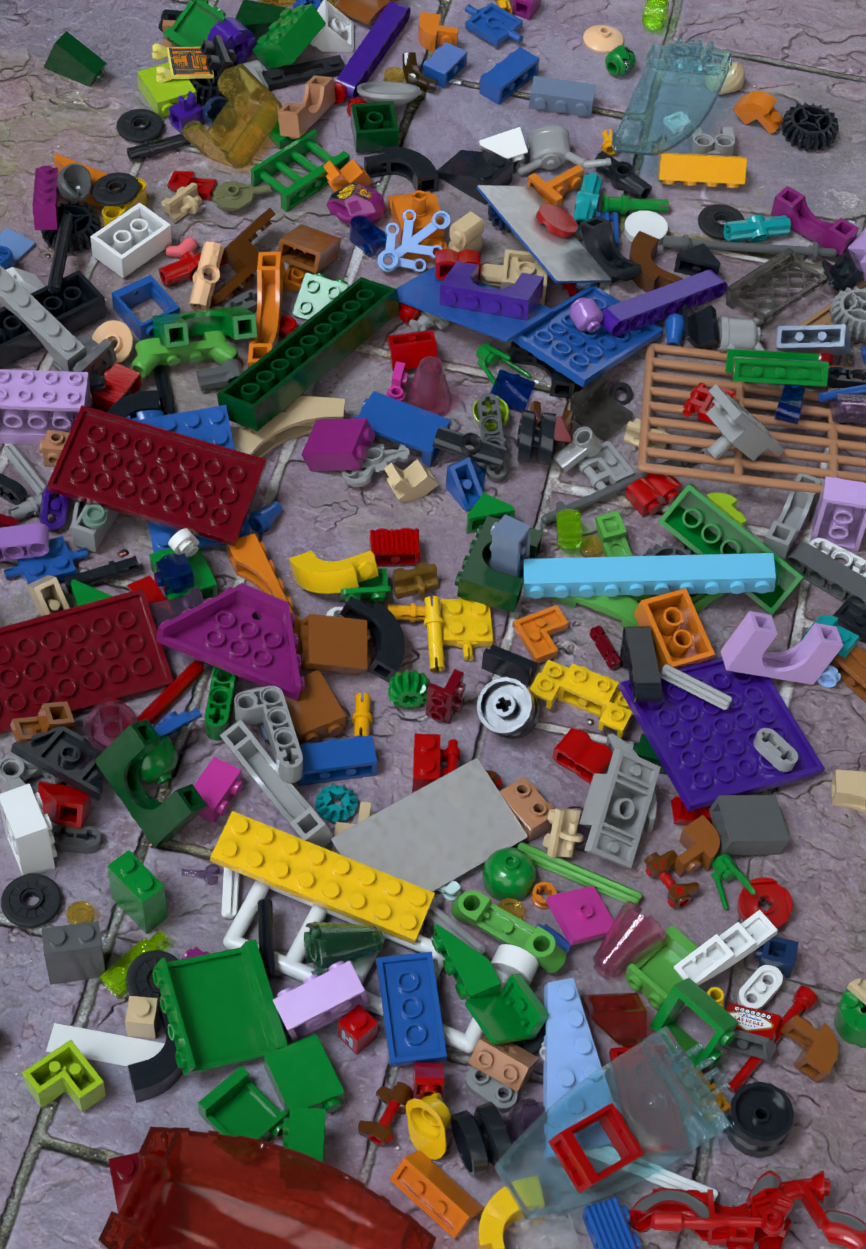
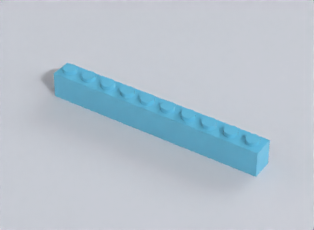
[524,553,776,599]

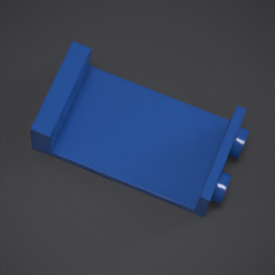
[353,391,451,467]

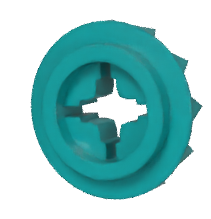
[315,783,358,822]

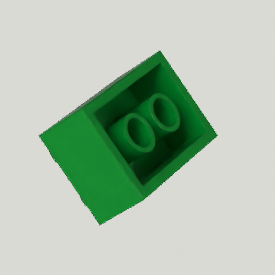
[253,4,326,69]

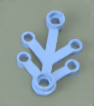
[377,209,450,273]

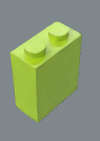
[137,62,197,118]

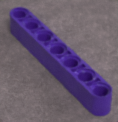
[336,1,411,99]
[600,270,728,337]

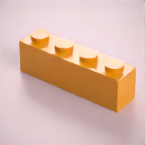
[657,152,747,188]

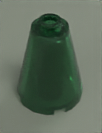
[304,922,384,976]

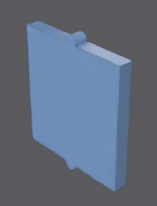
[0,227,36,265]

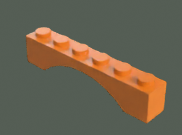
[247,252,285,367]
[227,533,301,656]

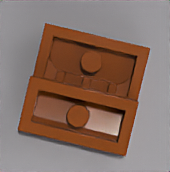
[335,0,390,25]

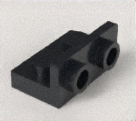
[821,249,864,291]

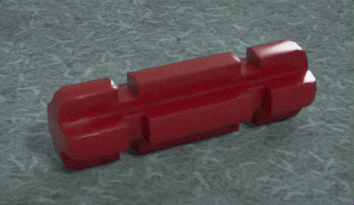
[589,625,622,670]

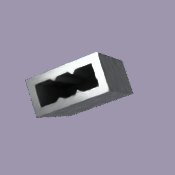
[709,795,790,855]
[42,921,106,985]

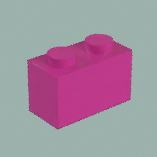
[194,757,244,823]

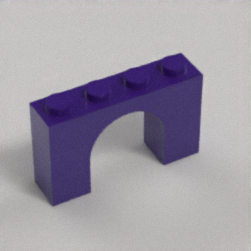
[440,261,544,321]

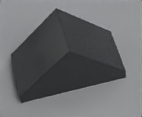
[674,243,721,276]

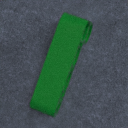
[205,666,244,741]

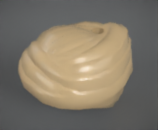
[706,62,745,95]

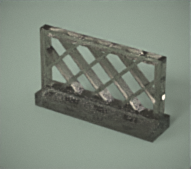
[726,248,828,323]

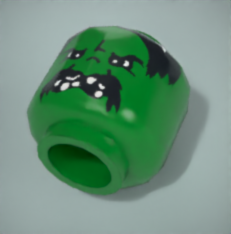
[605,45,636,76]

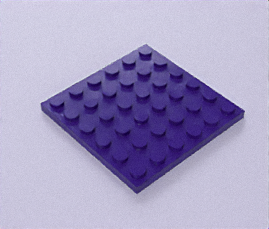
[619,657,825,812]

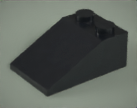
[437,150,513,205]

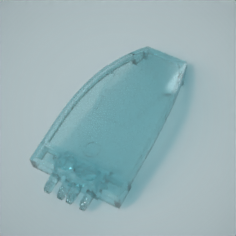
[612,38,732,156]
[494,1026,731,1220]

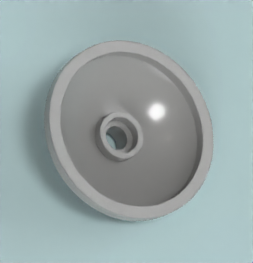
[357,81,420,107]

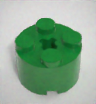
[834,989,866,1048]

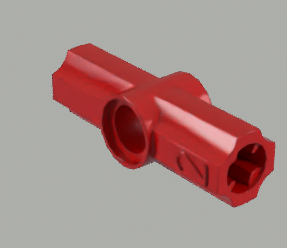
[158,251,227,286]

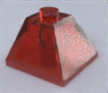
[582,993,647,1047]

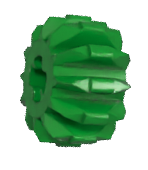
[388,669,430,710]

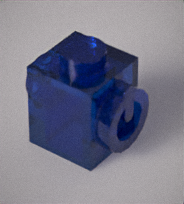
[153,553,194,596]

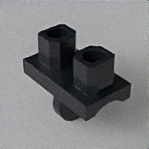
[200,35,237,78]

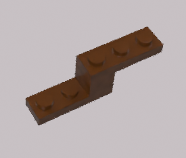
[211,208,276,306]

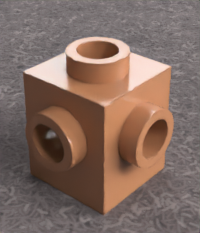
[39,430,69,468]

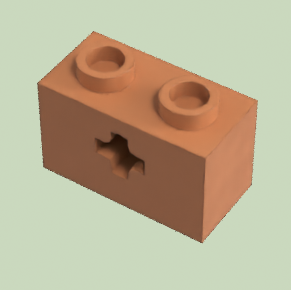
[468,1035,539,1092]

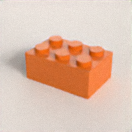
[634,588,715,672]

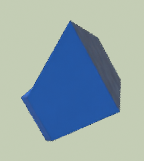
[446,457,485,511]

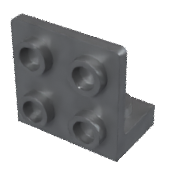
[52,334,117,379]

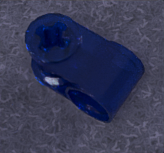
[349,215,387,257]
[774,384,805,425]

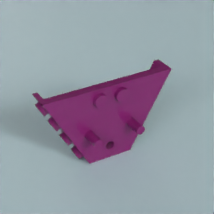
[156,583,304,701]

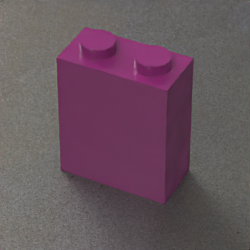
[301,418,375,471]

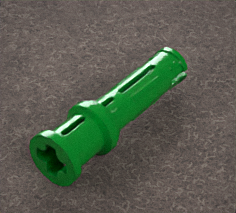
[602,194,669,215]

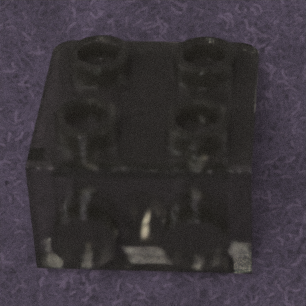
[570,374,633,441]

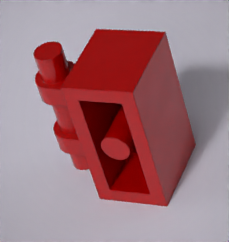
[387,330,438,371]
[412,733,461,793]

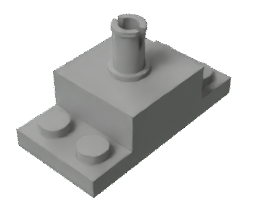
[706,384,785,461]
[579,749,661,868]

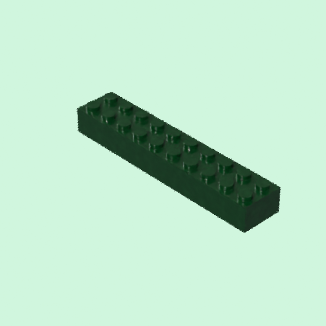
[217,277,399,431]

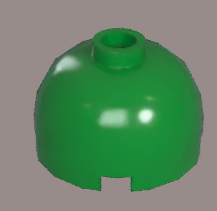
[141,736,178,785]
[482,847,536,903]

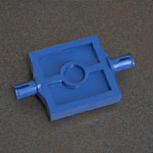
[465,2,524,47]
[3,536,88,585]
[151,707,202,740]

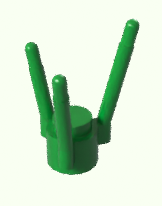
[476,342,531,391]
[711,854,765,910]

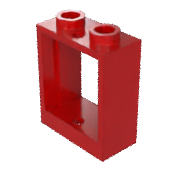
[548,1103,644,1194]

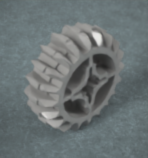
[830,286,866,341]

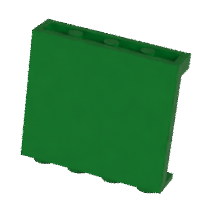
[153,939,288,1076]

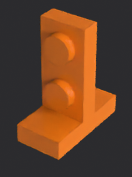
[527,164,584,208]

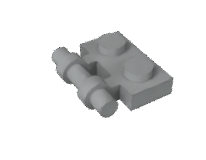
[577,441,635,491]

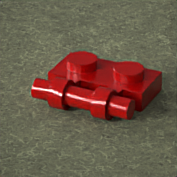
[682,383,736,424]

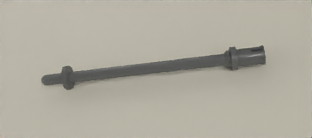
[662,235,838,261]
[541,447,704,524]

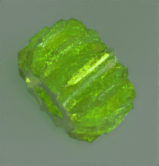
[642,0,669,31]
[556,509,582,550]

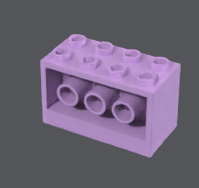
[0,369,92,444]

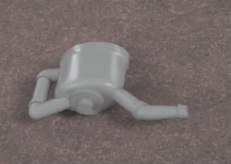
[516,126,612,176]
[717,296,774,352]

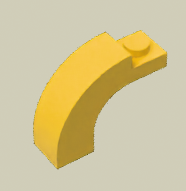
[289,550,379,594]
[477,1176,543,1249]

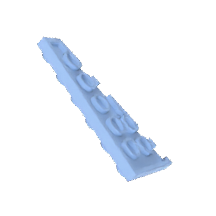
[543,978,613,1161]

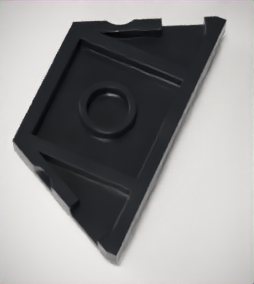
[11,725,105,801]

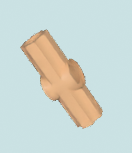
[189,241,224,311]

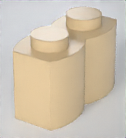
[448,211,484,252]

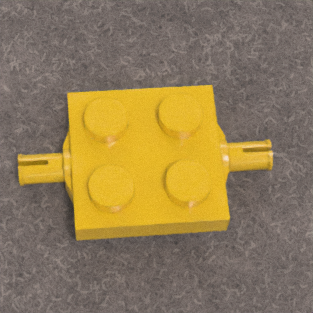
[440,597,493,662]

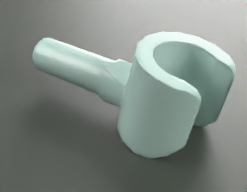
[437,881,461,901]

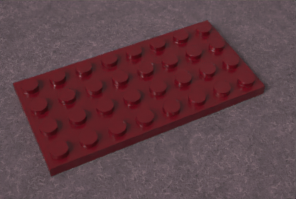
[46,405,267,547]
[0,588,174,734]

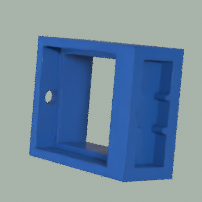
[112,274,180,341]

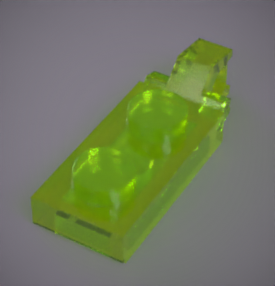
[99,930,169,999]

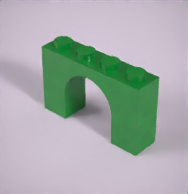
[152,306,257,348]

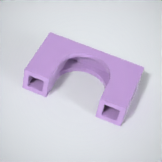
[720,611,843,685]

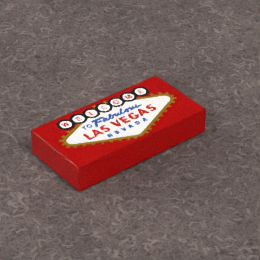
[725,1002,782,1042]

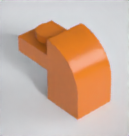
[418,12,459,52]
[733,91,783,134]
[323,159,373,192]

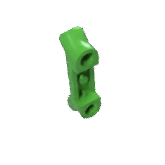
[131,331,238,378]
[452,890,566,973]

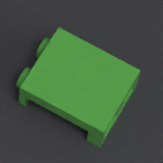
[625,925,698,1009]

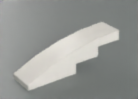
[673,910,778,985]

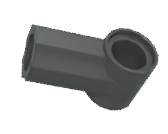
[197,359,243,391]

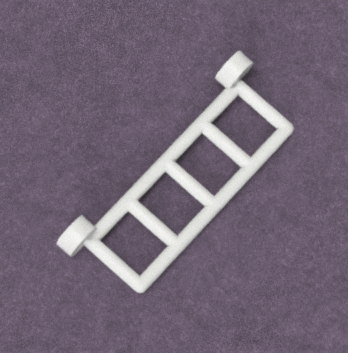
[223,880,539,1053]

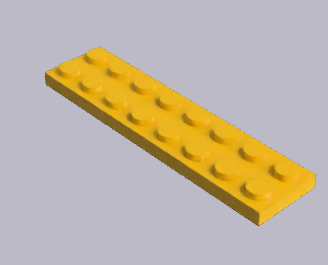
[210,811,435,944]

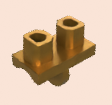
[392,562,439,598]

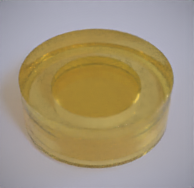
[384,67,404,83]
[579,535,603,557]
[497,898,524,920]
[66,901,95,925]

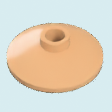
[583,25,624,54]
[92,320,134,366]

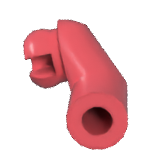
[166,237,197,257]

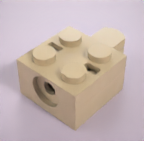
[480,249,548,305]

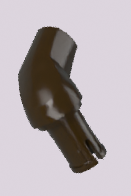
[402,52,438,93]

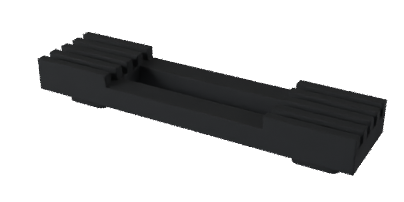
[262,55,346,91]

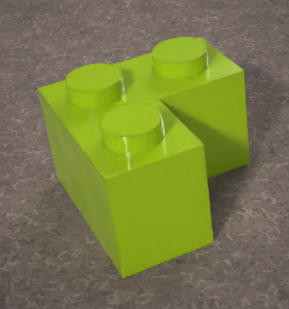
[22,1040,106,1113]

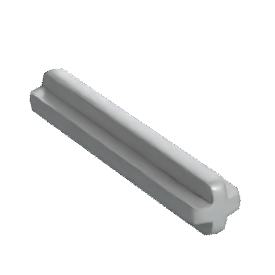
[4,444,47,496]
[660,664,732,710]
[426,904,485,954]

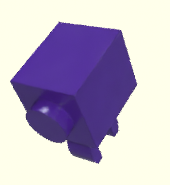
[169,91,203,133]

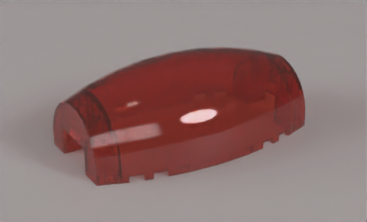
[98,1127,436,1249]

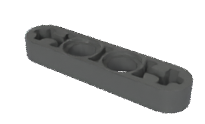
[477,393,508,482]

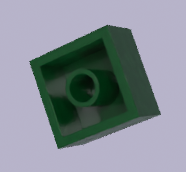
[350,101,399,153]

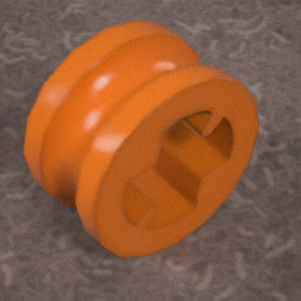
[531,882,557,910]

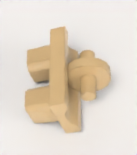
[161,183,203,223]
[623,418,668,454]
[543,808,583,858]

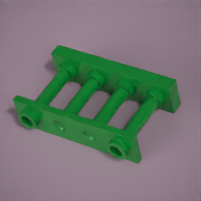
[251,129,350,212]
[725,348,829,386]

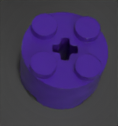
[207,17,258,67]

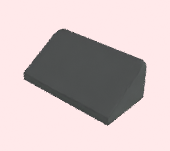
[723,1029,776,1061]

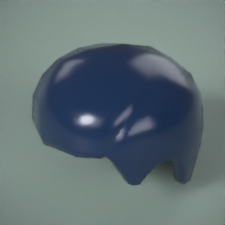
[203,96,235,131]

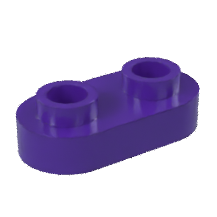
[39,485,69,531]

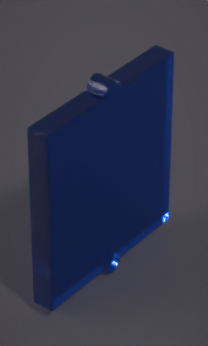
[490,369,535,413]

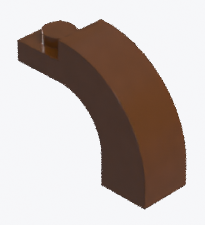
[629,231,683,293]

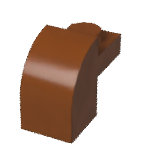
[10,701,75,744]
[673,815,720,877]
[780,1015,838,1082]

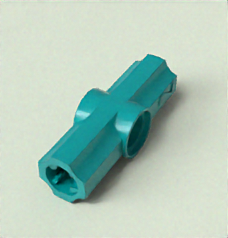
[573,173,602,232]
[723,214,791,243]

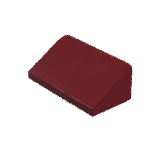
[554,416,572,442]

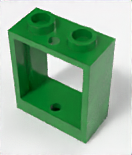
[650,978,739,1071]

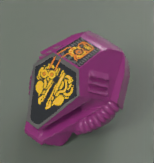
[326,182,385,228]

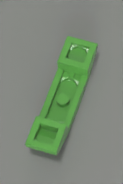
[595,511,653,603]
[553,595,639,627]

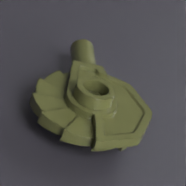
[212,181,271,211]

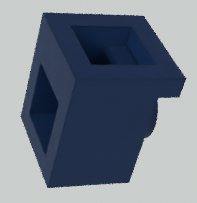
[754,936,799,978]

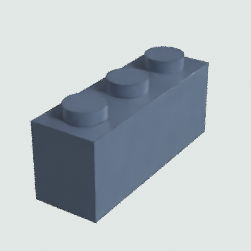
[529,76,596,117]
[776,324,851,355]
[489,514,531,579]

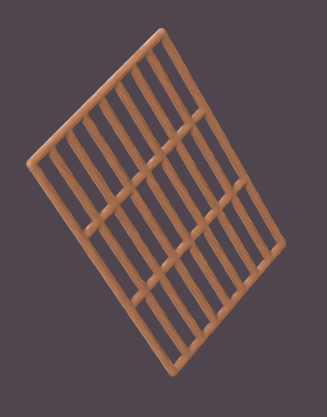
[638,343,866,494]

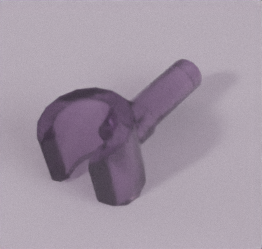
[182,864,220,885]

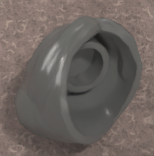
[56,163,91,202]

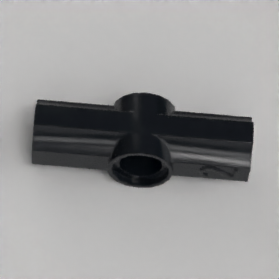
[594,151,652,199]
[432,426,507,469]

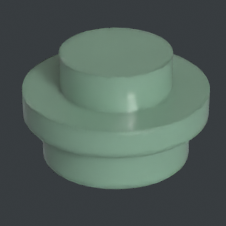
[82,505,108,528]

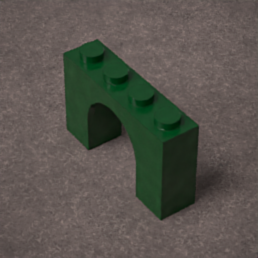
[455,516,543,613]
[94,719,208,847]

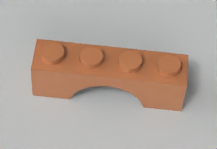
[278,75,336,139]

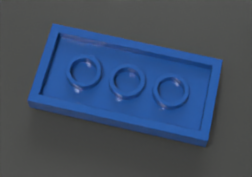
[376,951,447,1068]

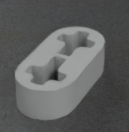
[753,728,798,772]

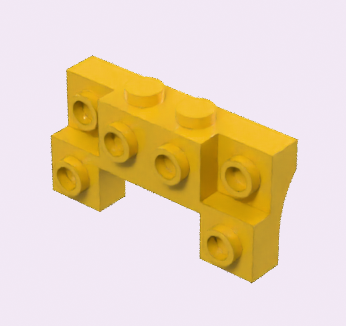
[530,659,634,739]

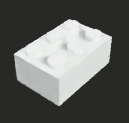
[90,203,172,278]
[0,784,57,875]

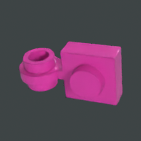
[386,361,409,402]

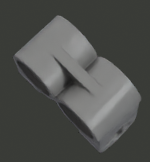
[688,126,735,156]
[0,755,64,792]

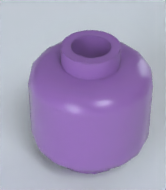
[569,297,603,333]

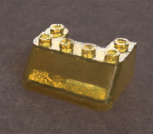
[180,64,282,169]

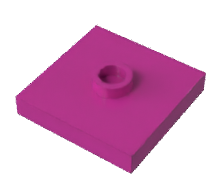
[546,885,619,946]

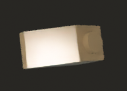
[26,575,70,616]

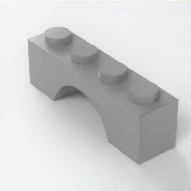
[764,473,822,559]

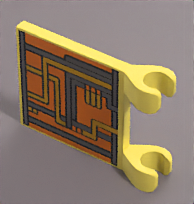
[152,44,214,83]

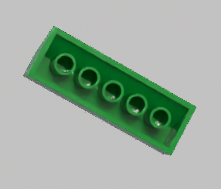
[658,484,806,615]

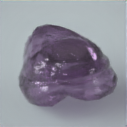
[505,1098,545,1148]

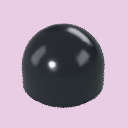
[608,382,633,405]

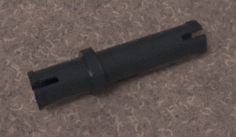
[127,131,192,162]
[63,556,140,592]

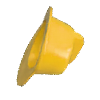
[406,1093,452,1160]

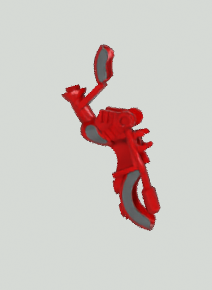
[630,1170,866,1249]

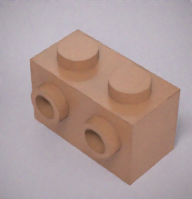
[499,776,555,843]

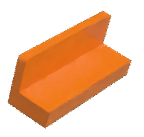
[389,1150,484,1239]

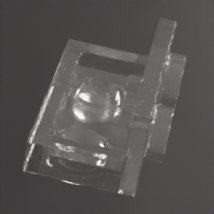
[508,1207,580,1249]

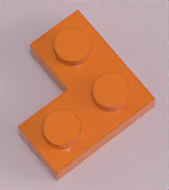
[512,605,569,663]

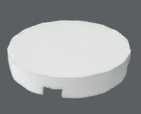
[624,211,668,245]

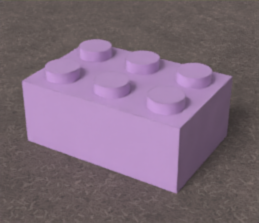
[810,476,866,552]
[273,961,370,1042]

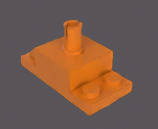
[387,190,448,263]

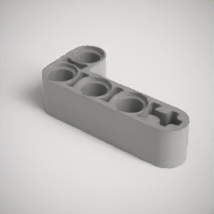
[234,686,303,783]

